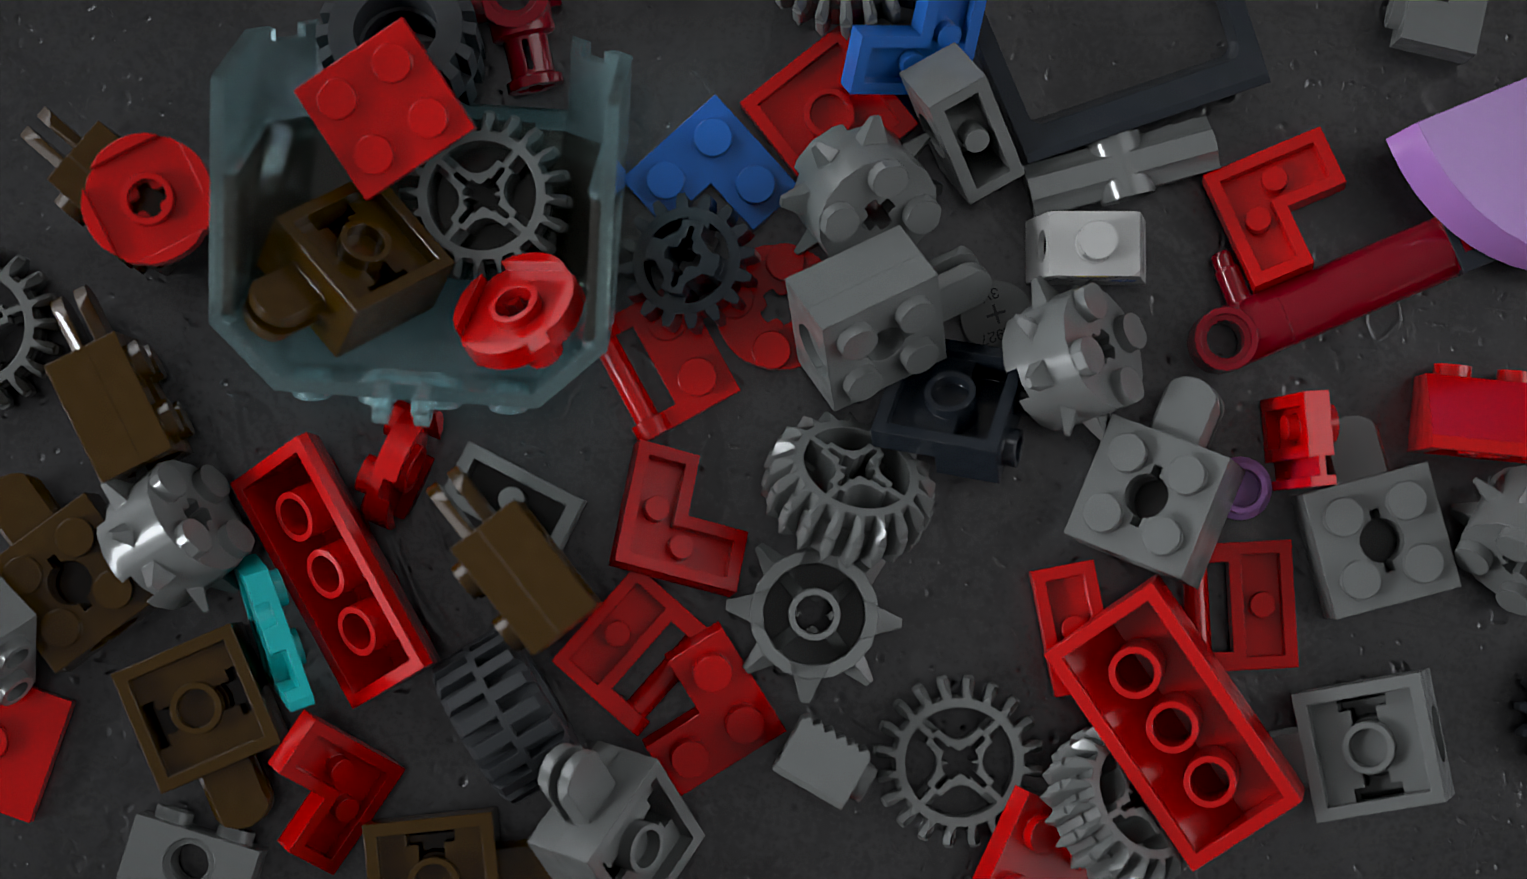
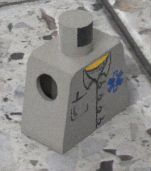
[1025,211,1146,285]

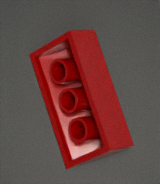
[1407,363,1527,464]
[230,432,441,709]
[1044,573,1305,871]

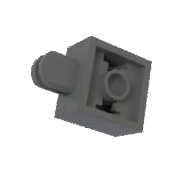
[785,225,992,412]
[1064,376,1246,590]
[1291,415,1462,620]
[1267,667,1455,823]
[527,740,705,879]

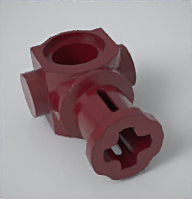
[471,0,564,96]

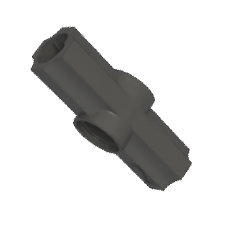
[1022,116,1221,217]

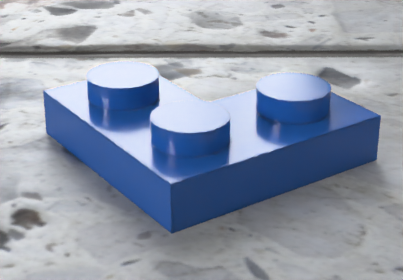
[841,0,987,95]
[621,94,796,233]

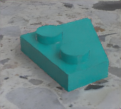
[233,553,315,712]

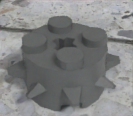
[779,115,943,258]
[1002,276,1147,441]
[97,459,255,614]
[1450,465,1527,616]
[725,543,903,703]

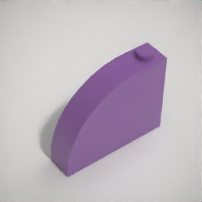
[1386,78,1527,270]

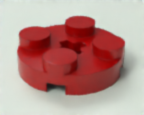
[81,133,217,267]
[717,243,822,371]
[453,252,586,370]
[355,399,444,530]

